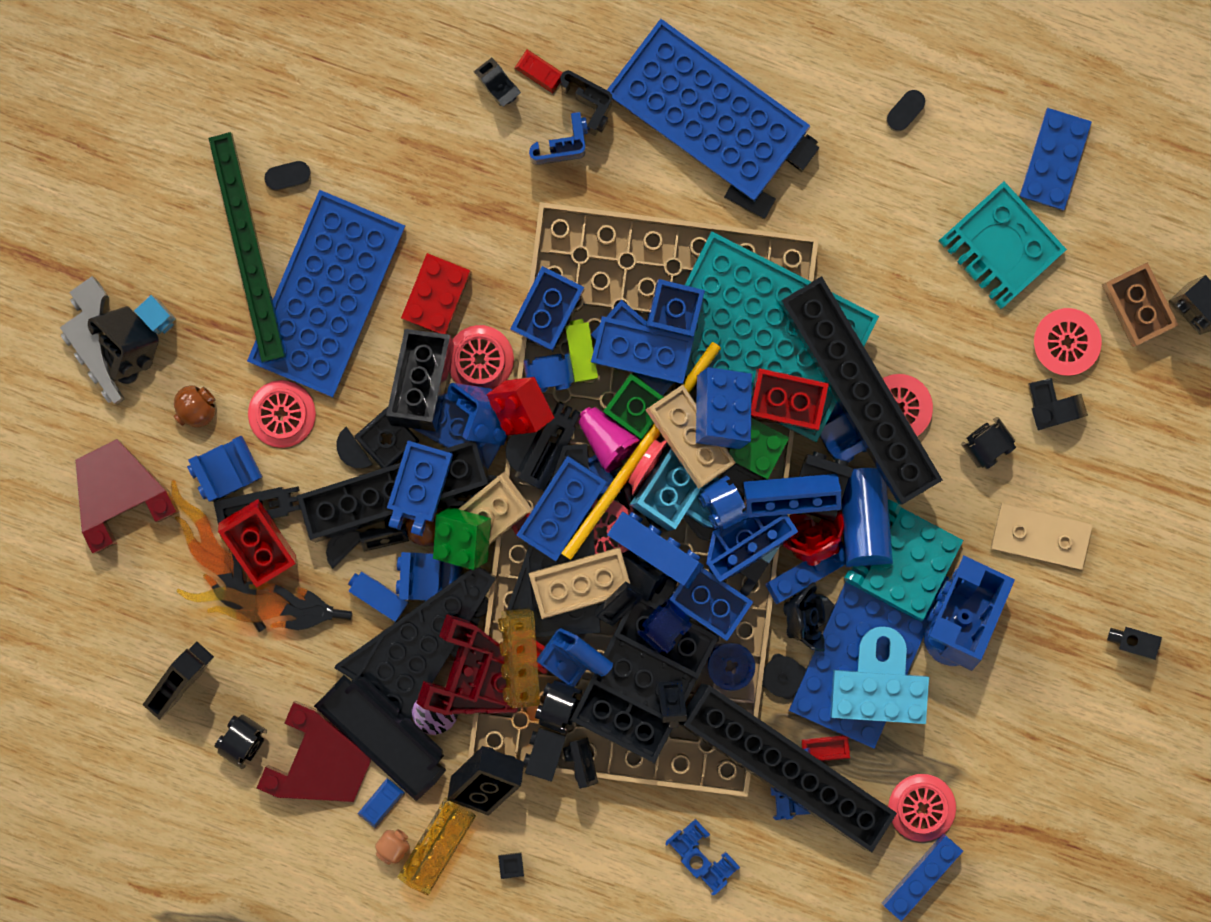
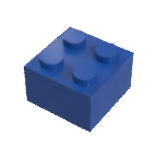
[646,279,705,337]

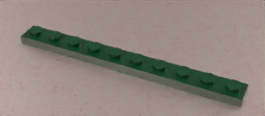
[208,132,286,363]

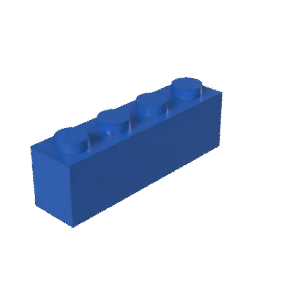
[743,474,841,518]
[607,511,704,589]
[882,833,963,921]

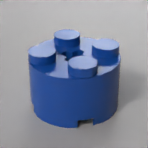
[523,353,574,392]
[697,476,748,531]

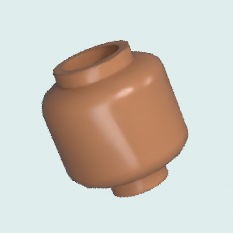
[375,829,410,865]

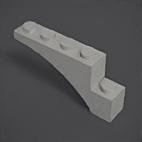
[60,276,125,404]

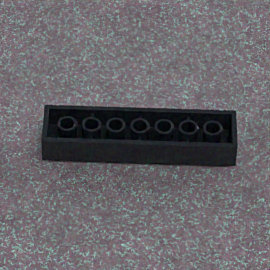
[297,441,491,543]

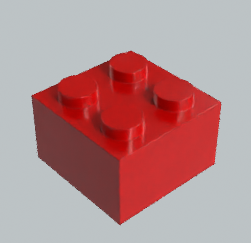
[486,377,555,435]

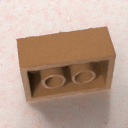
[1102,262,1178,347]

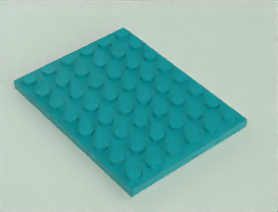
[685,231,879,442]

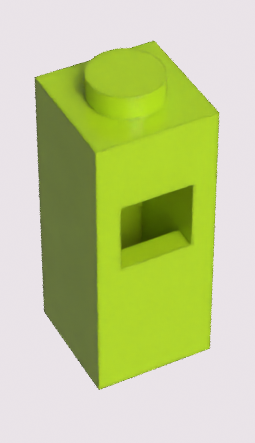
[565,319,598,383]

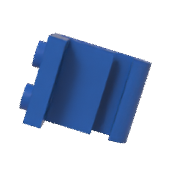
[529,112,588,165]
[447,383,508,445]
[820,402,867,462]
[187,436,263,502]
[396,552,462,600]
[535,628,613,687]

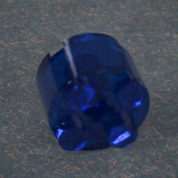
[637,598,692,653]
[707,642,755,691]

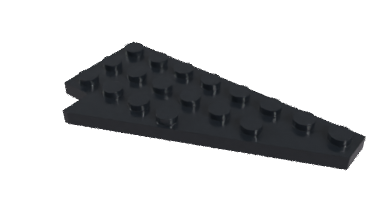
[506,444,601,637]
[334,567,496,720]

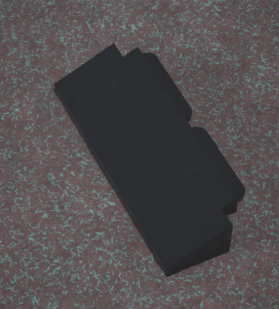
[314,675,446,801]

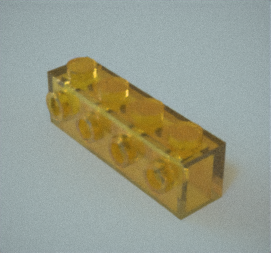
[498,608,540,709]
[397,797,477,896]

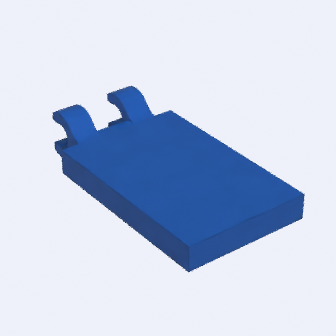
[387,441,454,536]

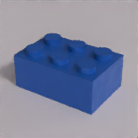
[510,266,584,352]
[696,367,752,449]
[668,568,753,641]

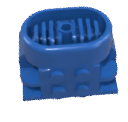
[924,556,1015,671]

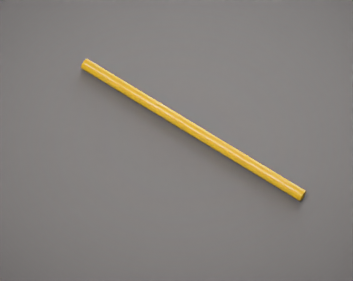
[561,342,722,560]

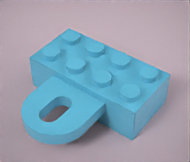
[630,444,719,531]
[830,626,929,724]

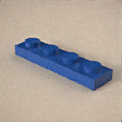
[765,541,846,604]

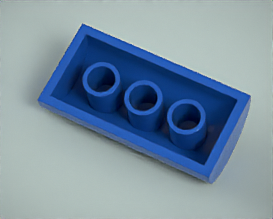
[841,468,893,567]

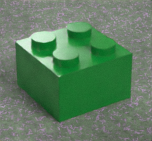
[603,374,664,440]
[728,418,790,480]
[433,507,491,570]

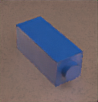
[348,571,409,622]

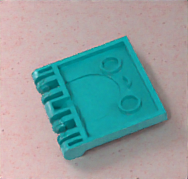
[938,181,1067,309]
[844,499,964,622]

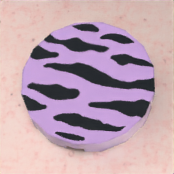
[412,700,458,735]

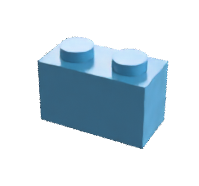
[134,295,176,334]

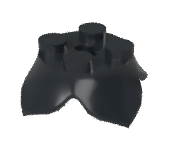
[783,582,835,651]

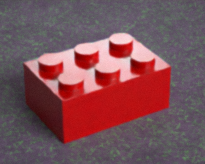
[401,253,471,334]
[751,368,829,431]
[218,499,296,588]

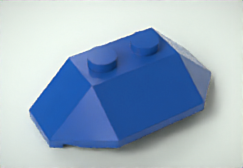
[706,510,798,583]

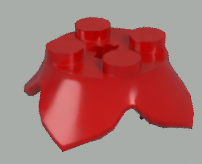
[782,512,844,566]

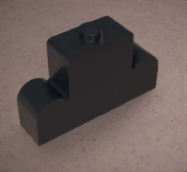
[143,641,214,720]

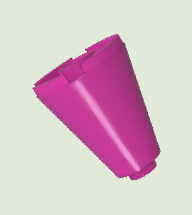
[578,407,640,473]

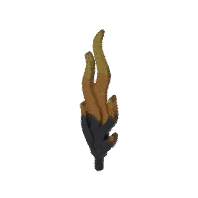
[171,480,267,632]
[177,583,352,630]

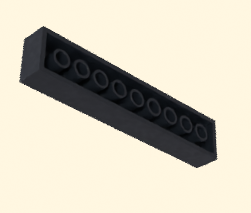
[779,276,943,505]
[679,683,897,853]

